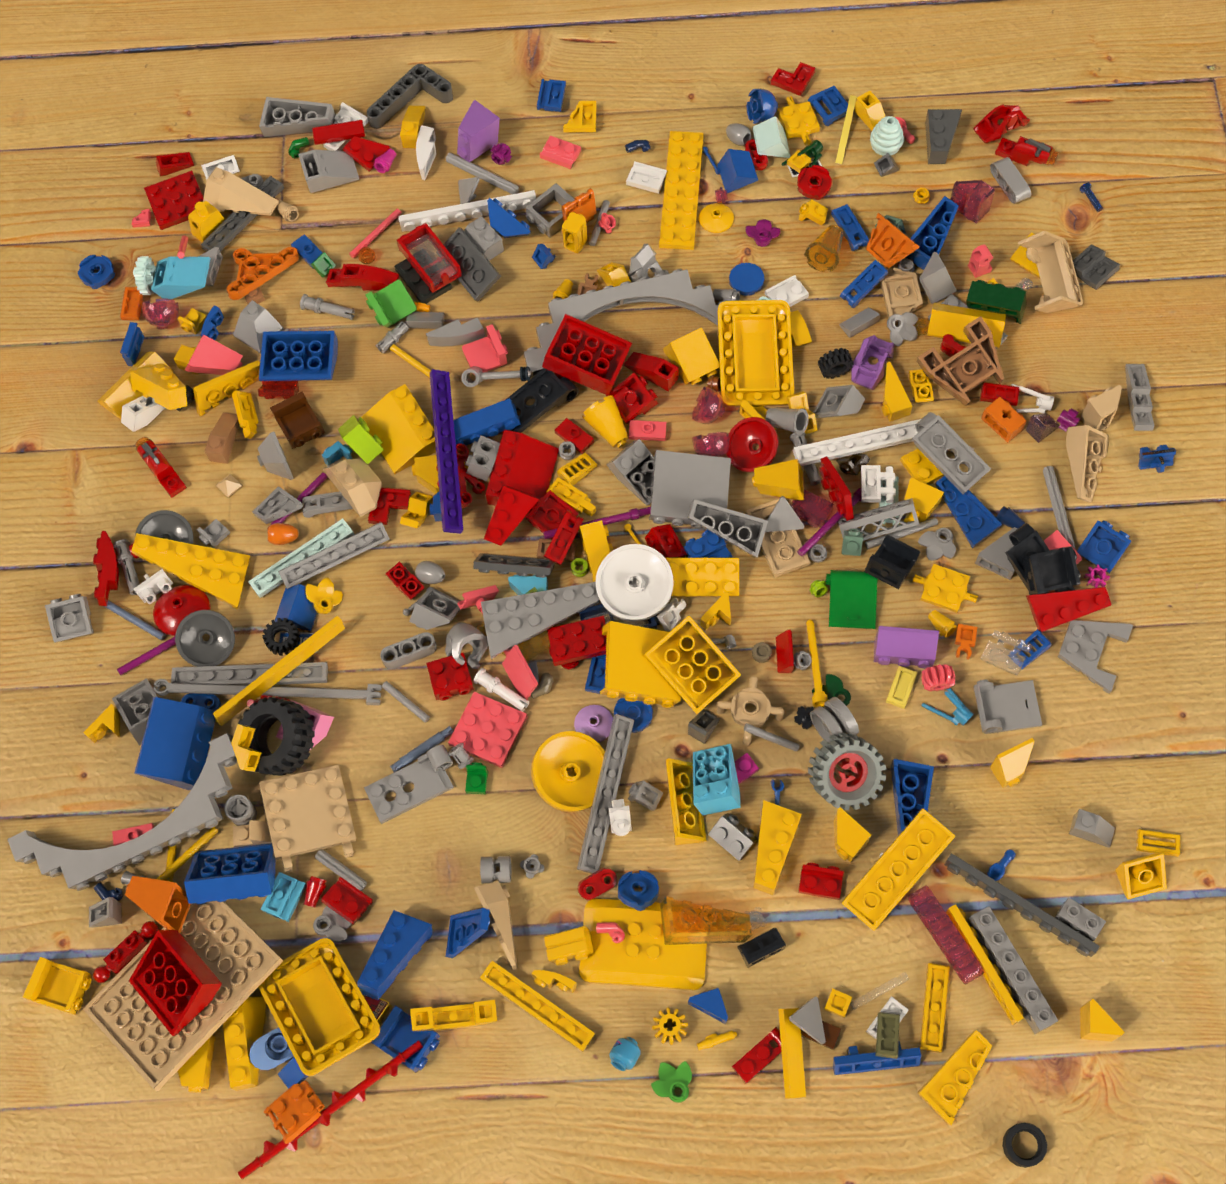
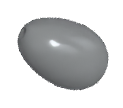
[726,123,751,146]
[415,561,445,584]

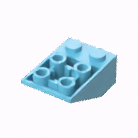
[151,256,211,301]
[693,744,741,816]

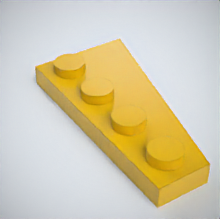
[193,360,260,417]
[918,1030,992,1125]

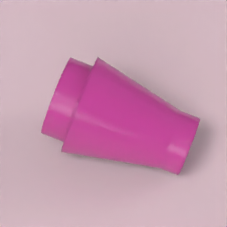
[374,149,397,173]

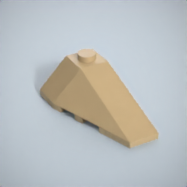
[203,167,279,216]
[1066,425,1108,503]
[474,881,517,970]

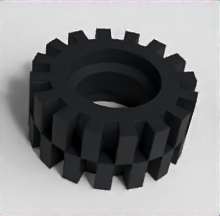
[818,348,854,379]
[262,618,300,656]

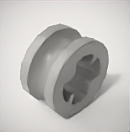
[559,441,576,460]

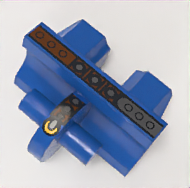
[1138,444,1176,473]

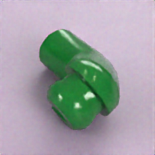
[288,137,309,159]

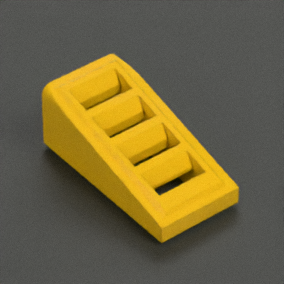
[557,453,598,486]

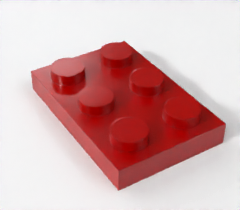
[819,456,854,521]
[547,615,607,666]

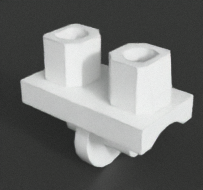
[134,569,173,604]
[609,799,632,836]

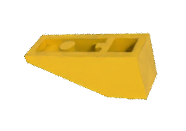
[400,105,426,149]
[882,362,912,422]

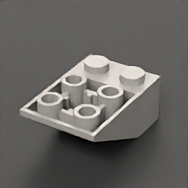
[298,150,360,193]
[606,439,655,506]

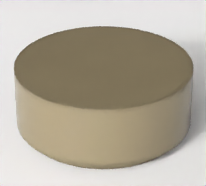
[752,642,772,663]

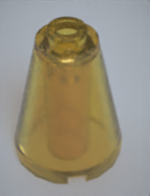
[804,225,844,272]

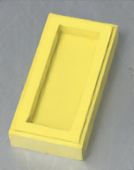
[886,666,918,709]

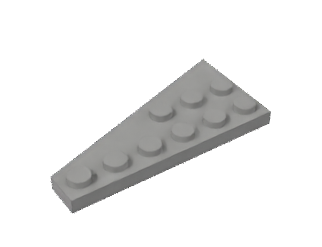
[481,582,599,659]

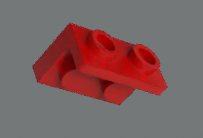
[645,524,687,557]
[798,863,844,900]

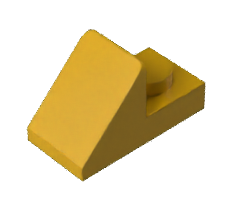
[700,592,731,630]
[83,704,120,743]

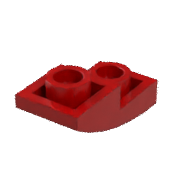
[385,561,425,600]

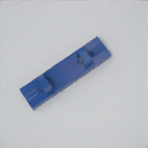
[833,1041,921,1075]

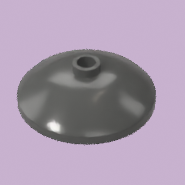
[135,510,193,565]
[175,610,235,667]

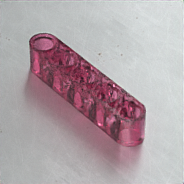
[908,885,984,985]

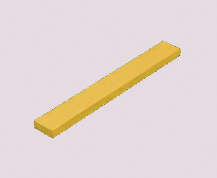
[213,616,345,726]

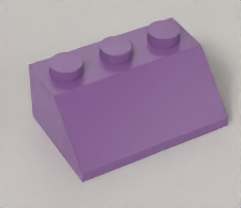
[874,626,939,669]

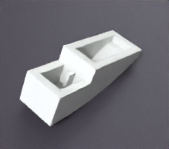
[416,125,437,180]

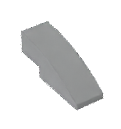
[426,317,485,347]

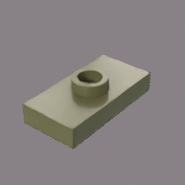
[875,1012,900,1059]

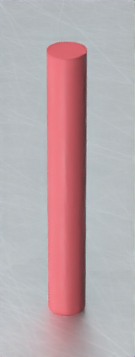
[177,235,188,259]

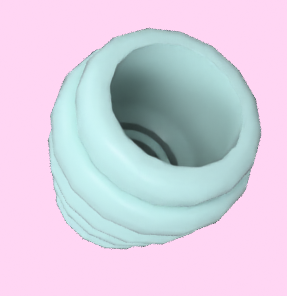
[870,116,904,156]

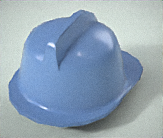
[249,1028,293,1070]

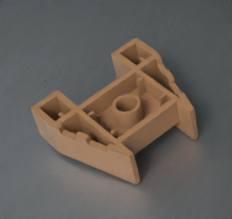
[917,316,1004,406]

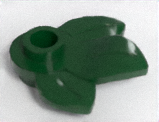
[812,674,851,708]

